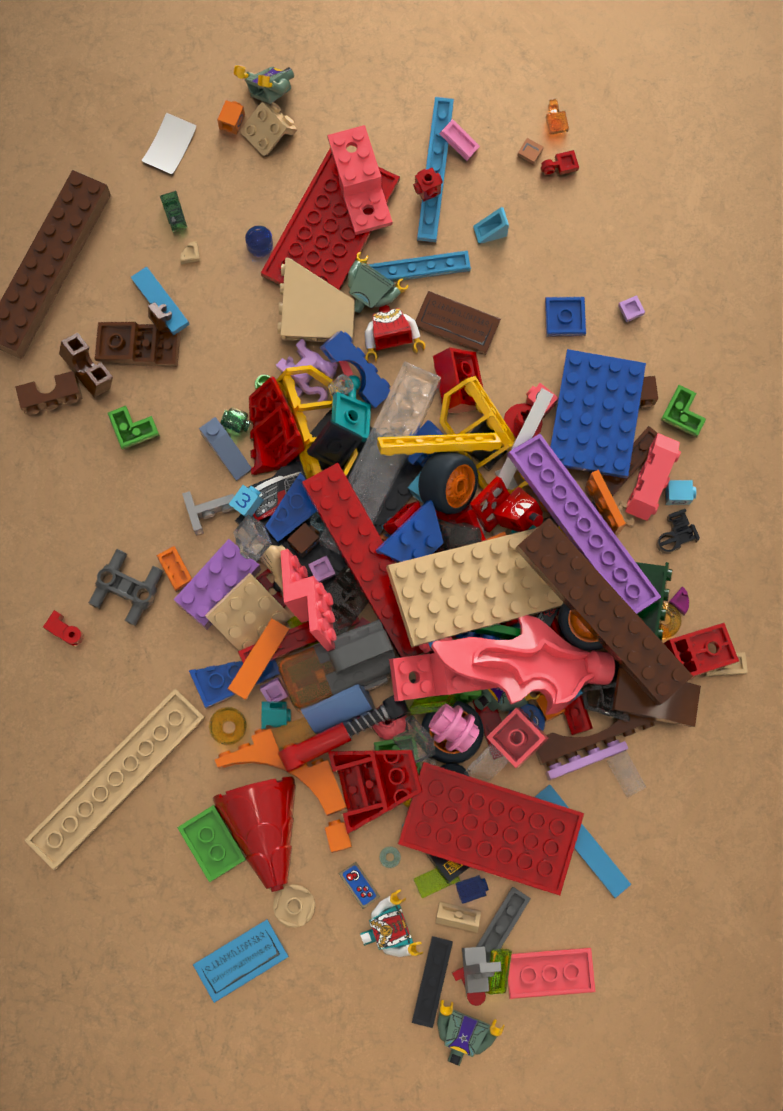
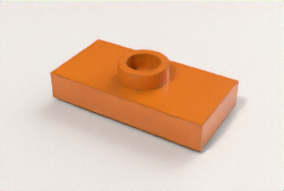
[156,546,192,591]

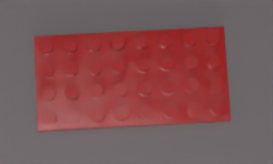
[261,148,400,290]
[397,762,584,896]

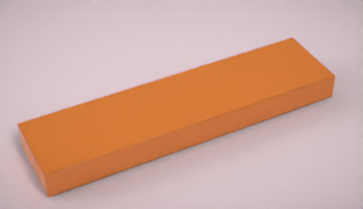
[228,618,289,700]

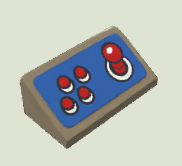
[339,862,380,909]

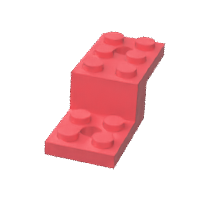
[327,125,392,235]
[281,549,337,651]
[389,653,499,701]

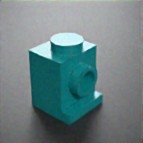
[261,701,291,729]

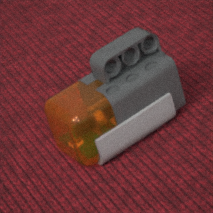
[278,619,396,713]

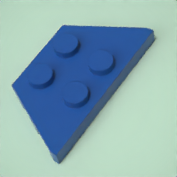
[375,500,443,563]

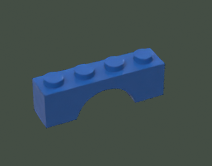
[319,331,393,408]

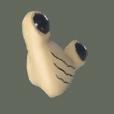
[251,544,285,594]

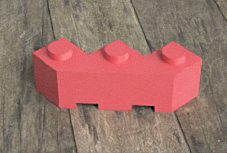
[625,433,681,521]

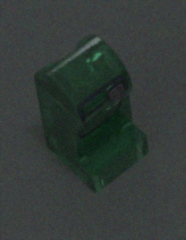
[160,191,187,232]

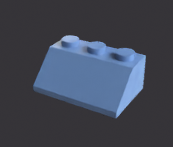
[301,684,376,734]

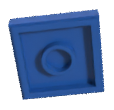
[545,297,586,337]

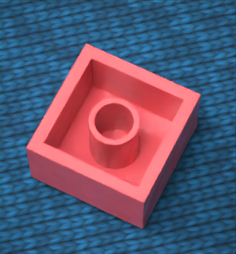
[487,707,549,768]

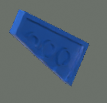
[189,660,281,709]

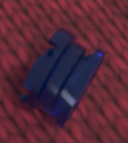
[245,225,273,257]

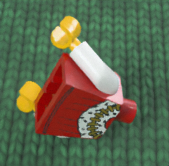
[364,305,425,363]

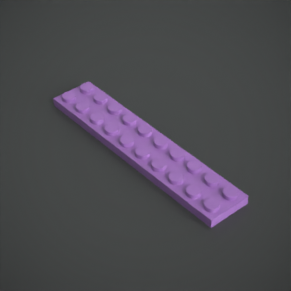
[507,434,661,614]

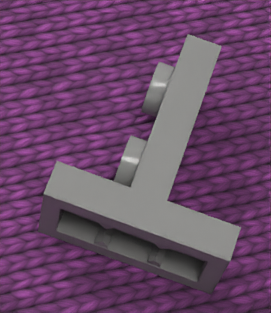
[182,491,234,536]
[462,947,501,993]

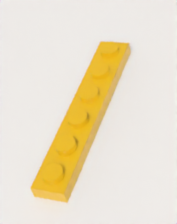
[377,433,501,456]

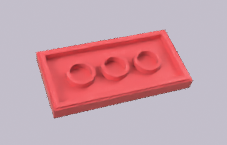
[505,948,596,999]

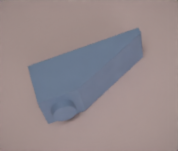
[199,417,251,481]

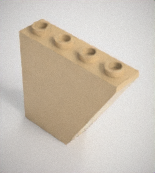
[278,258,355,343]

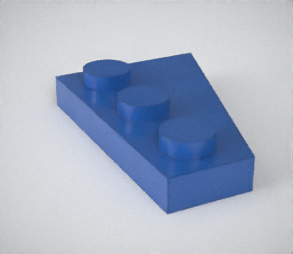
[265,472,317,542]

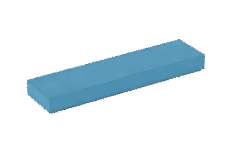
[131,267,190,335]

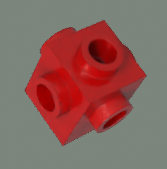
[413,168,443,202]

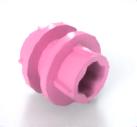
[429,704,480,753]

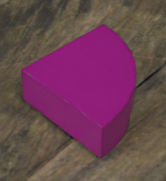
[668,586,689,616]

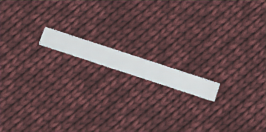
[477,388,554,534]

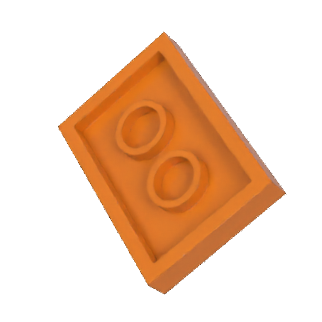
[585,470,626,535]

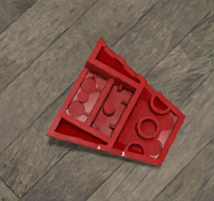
[249,376,305,475]
[328,750,423,834]

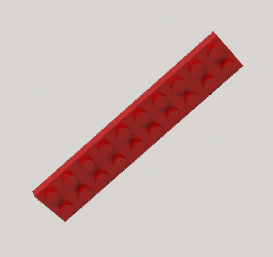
[302,463,423,658]

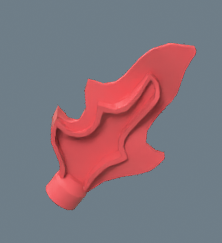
[431,615,615,715]

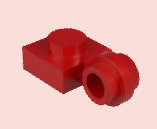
[541,150,579,175]

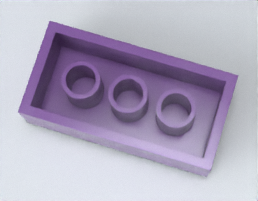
[174,539,261,630]

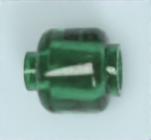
[220,407,251,436]

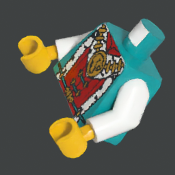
[360,889,423,957]

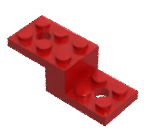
[663,623,739,680]

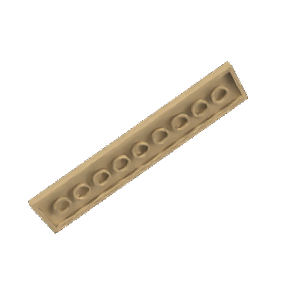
[24,689,205,870]

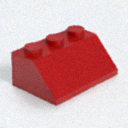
[433,347,483,414]

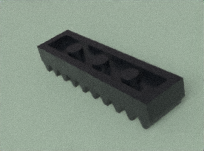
[412,936,453,1028]

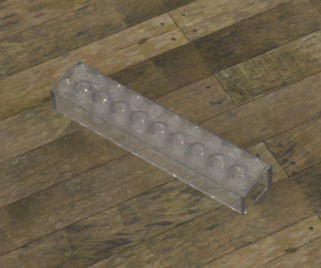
[319,361,441,555]

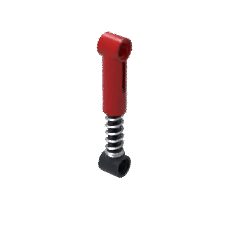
[278,695,410,773]

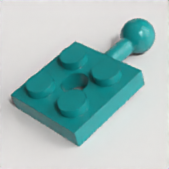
[331,375,371,442]

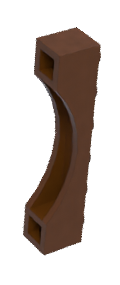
[535,712,657,767]

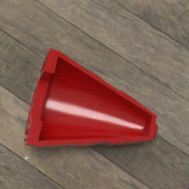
[213,776,296,892]

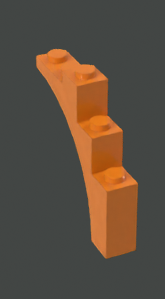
[215,728,347,816]

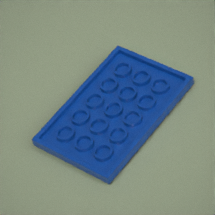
[550,349,646,479]

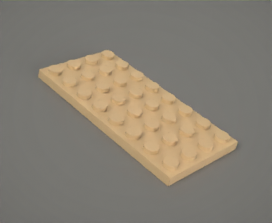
[386,528,563,647]

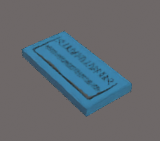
[193,919,289,1003]

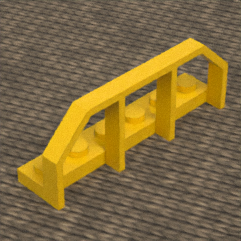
[276,365,358,479]
[439,376,528,494]

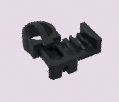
[657,509,700,554]

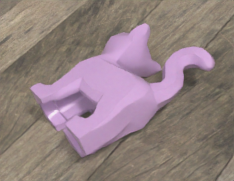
[276,339,338,402]

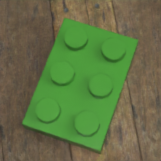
[177,805,246,882]

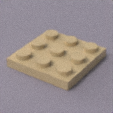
[205,573,292,651]

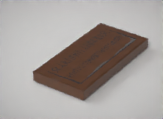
[415,291,501,355]

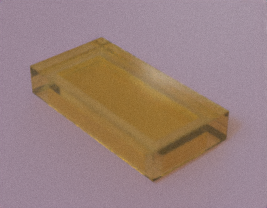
[272,717,317,750]

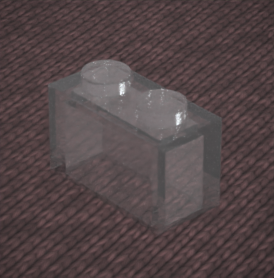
[233,515,272,562]

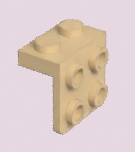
[241,102,297,156]

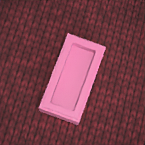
[439,119,480,161]

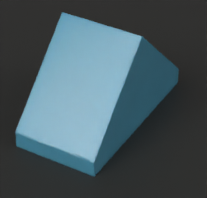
[473,207,509,244]

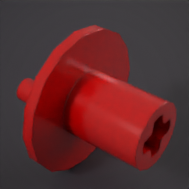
[503,403,543,439]

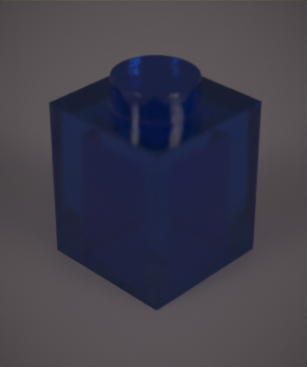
[455,875,489,904]

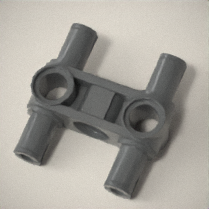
[88,549,164,626]

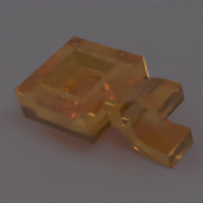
[546,99,569,135]

